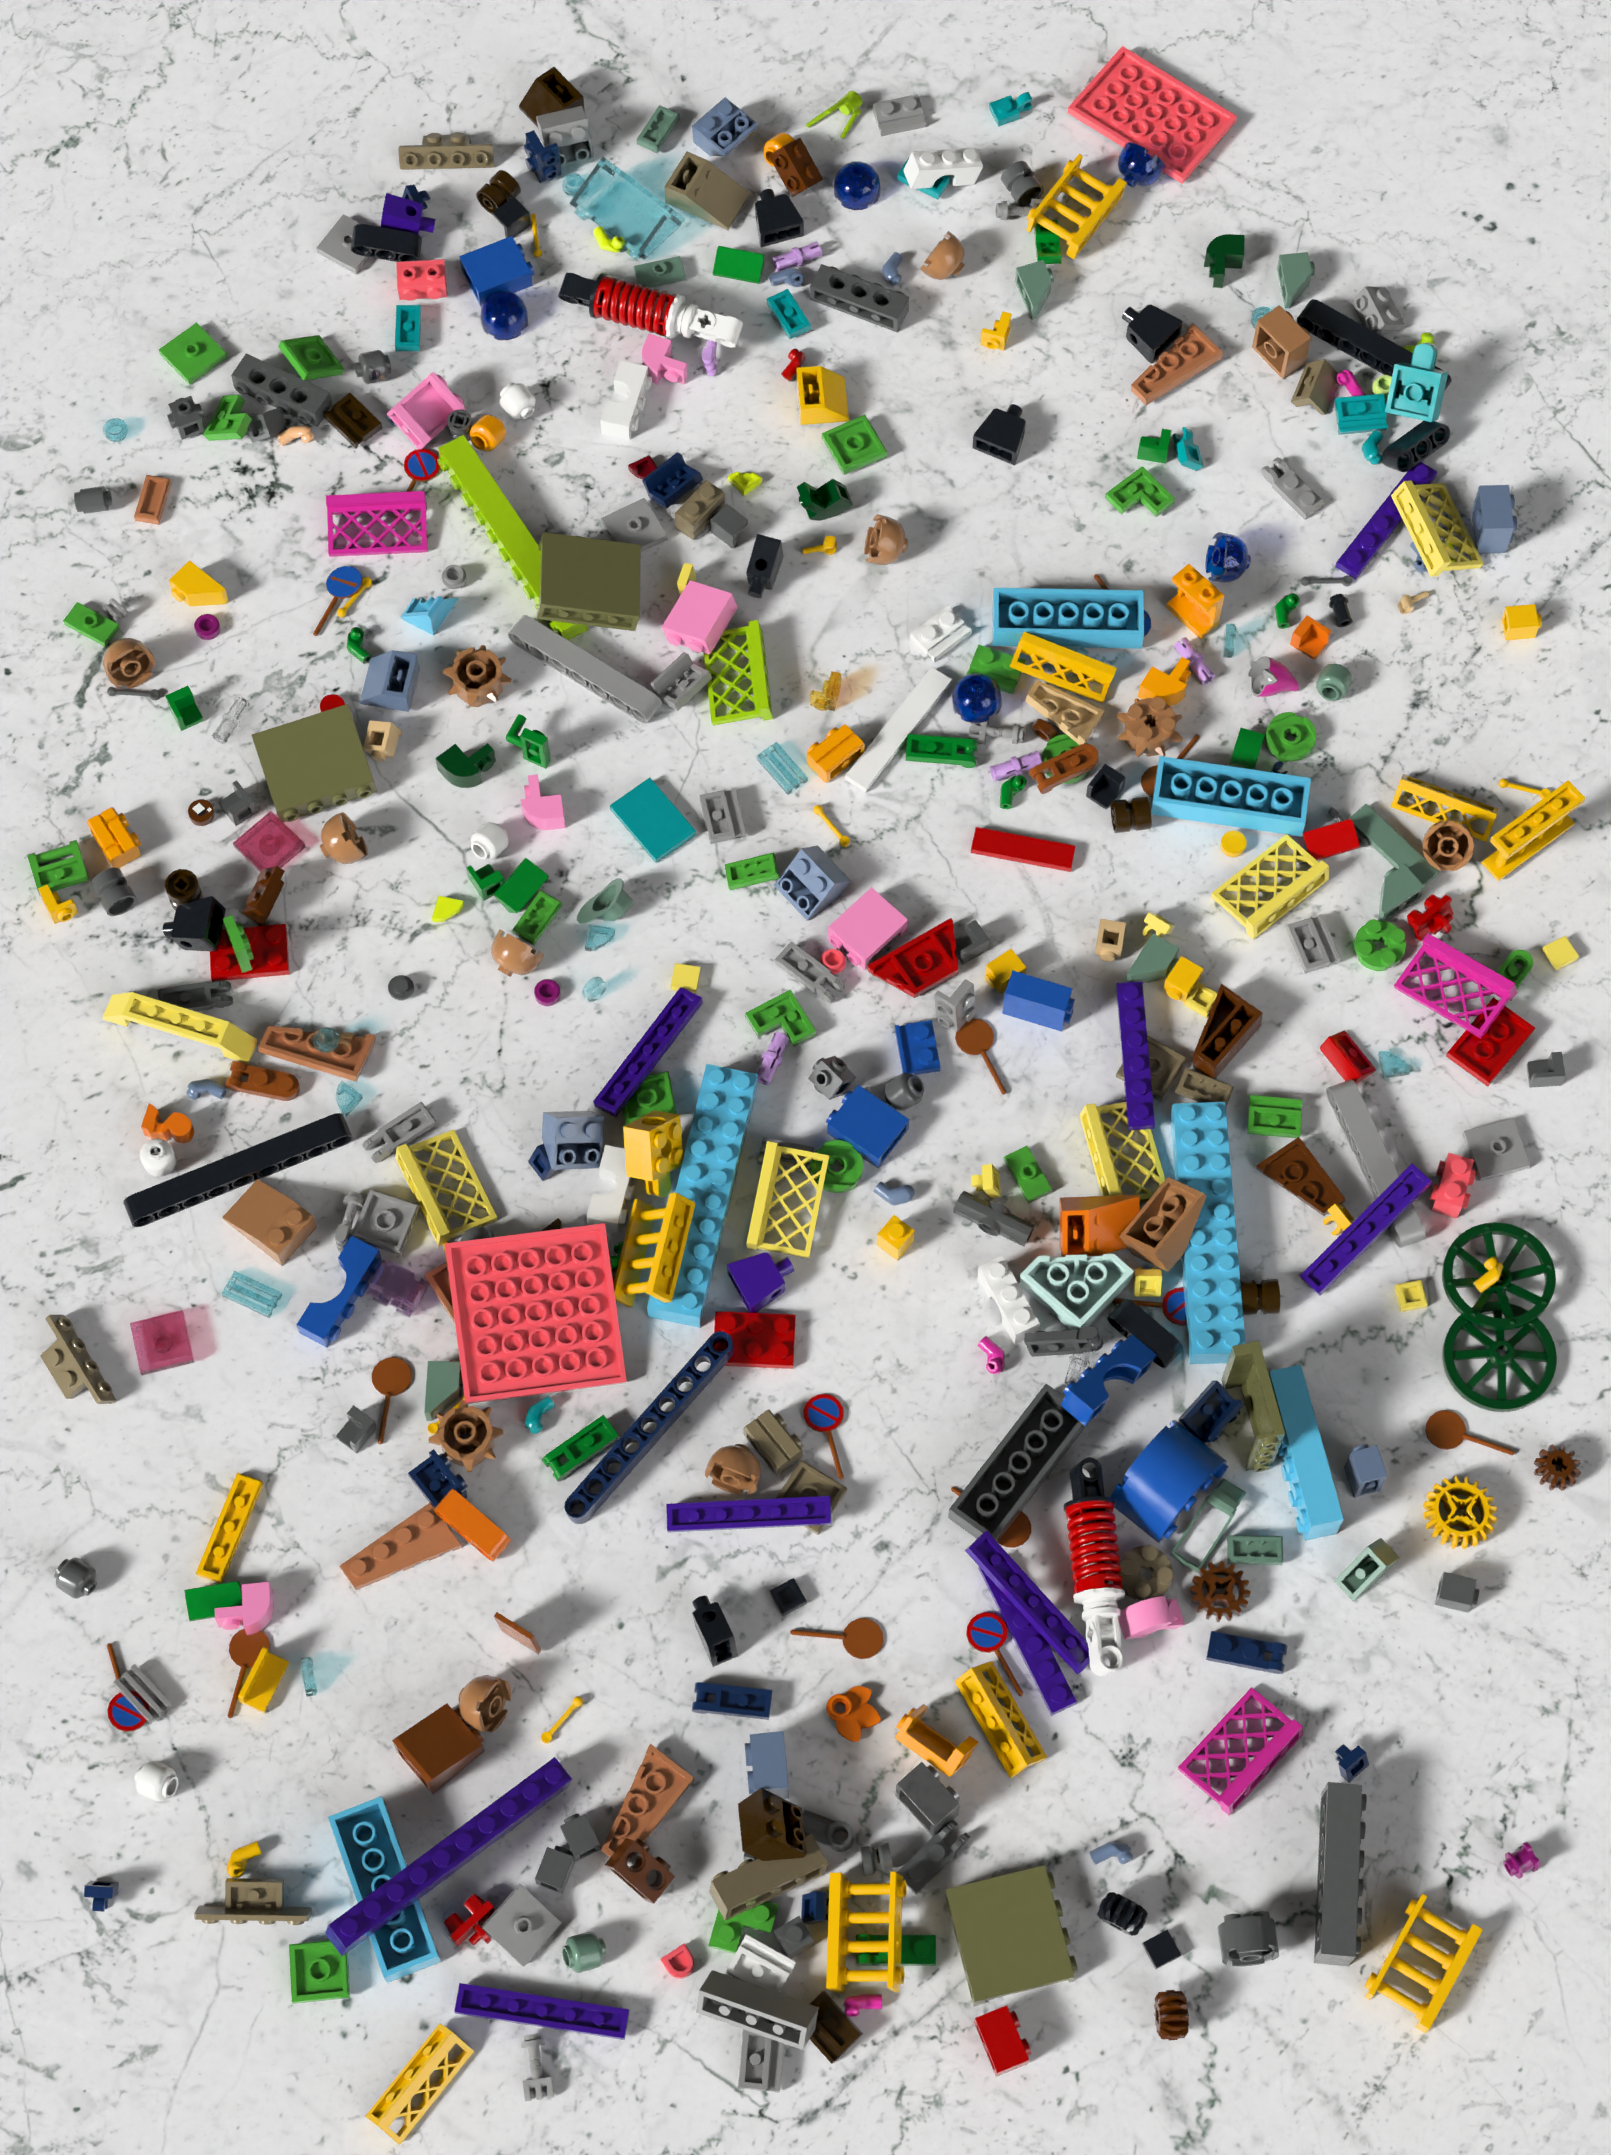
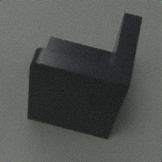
[493,197,531,238]
[1086,764,1126,809]

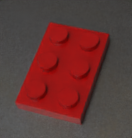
[210,924,290,982]
[1446,997,1535,1087]
[714,1311,796,1369]

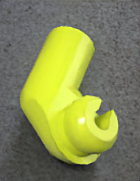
[593,227,625,253]

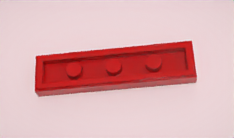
[971,827,1076,872]

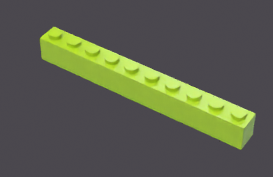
[437,435,589,640]

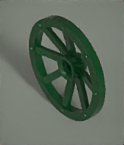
[1442,1222,1556,1330]
[1442,1302,1557,1412]

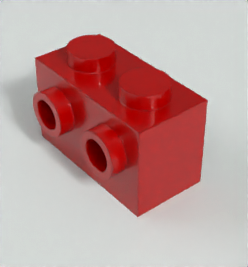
[974,2005,1032,2077]

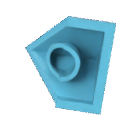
[401,596,459,635]

